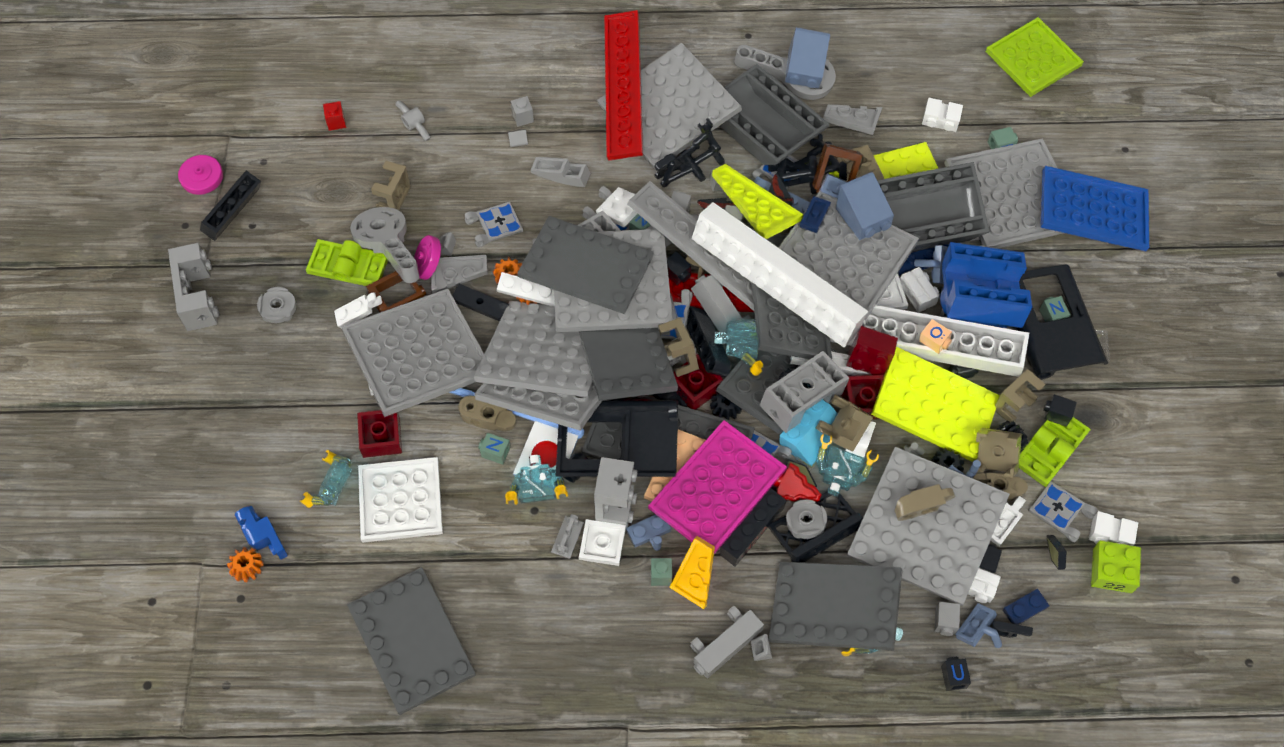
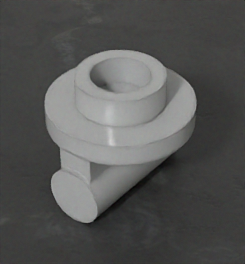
[904,442,925,456]

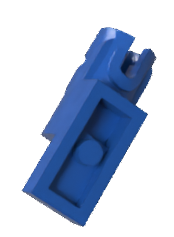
[235,506,288,560]

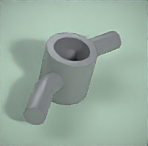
[396,100,431,141]

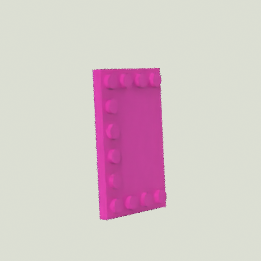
[648,420,787,554]

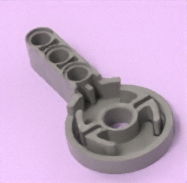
[734,45,836,100]
[350,207,420,283]

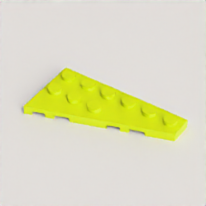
[712,164,804,239]

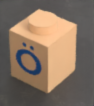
[919,319,952,354]

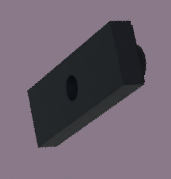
[452,283,509,322]

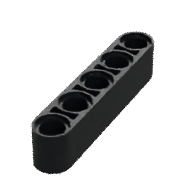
[686,306,731,377]

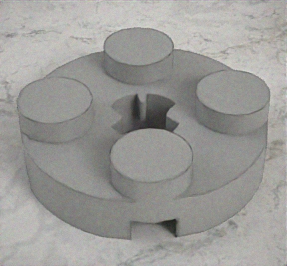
[257,287,296,323]
[786,499,827,539]

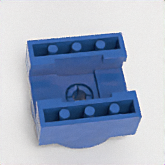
[940,242,1032,328]

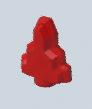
[773,462,822,502]

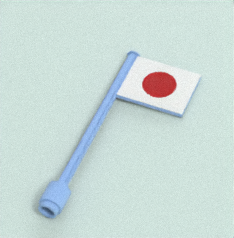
[449,388,584,489]

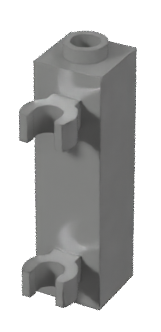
[691,275,752,345]
[690,605,764,679]

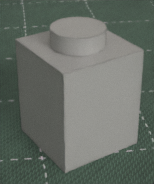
[511,96,534,127]
[934,602,960,636]

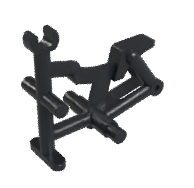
[655,118,725,188]
[768,133,847,194]

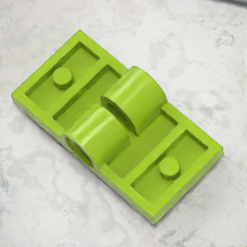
[306,239,388,286]
[1019,417,1091,487]

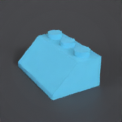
[780,399,838,467]

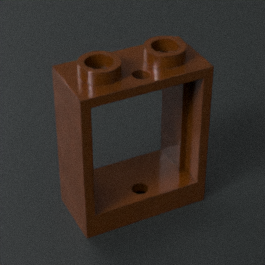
[812,143,863,193]
[366,271,426,313]

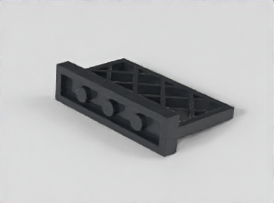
[769,489,863,563]

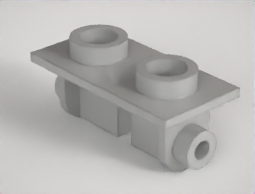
[551,514,584,559]

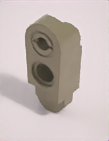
[458,396,516,432]
[973,473,1028,501]
[894,484,955,521]

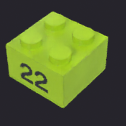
[1091,540,1141,594]

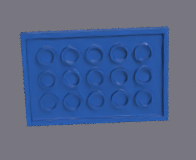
[1041,166,1149,251]

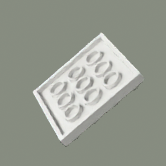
[358,457,443,543]

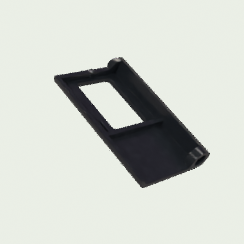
[1017,264,1108,380]
[556,400,678,477]

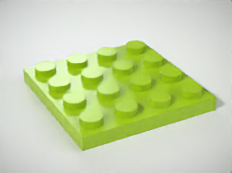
[985,17,1084,97]

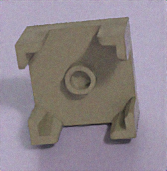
[371,161,411,210]
[658,318,699,377]
[995,369,1046,422]
[816,394,873,452]
[976,428,1022,478]

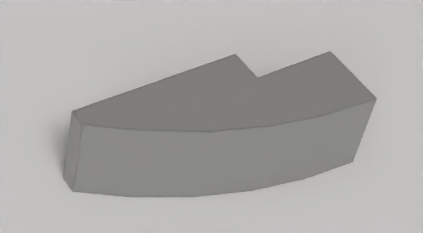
[530,157,591,187]

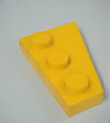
[669,536,715,609]

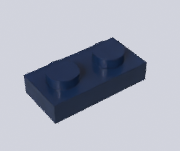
[800,196,831,233]
[1002,589,1050,625]

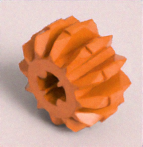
[493,257,522,284]
[227,547,264,583]

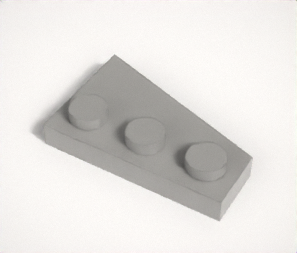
[823,104,882,135]
[431,255,488,294]

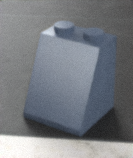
[785,27,830,89]
[836,172,894,240]

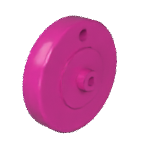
[178,155,223,195]
[414,235,441,280]

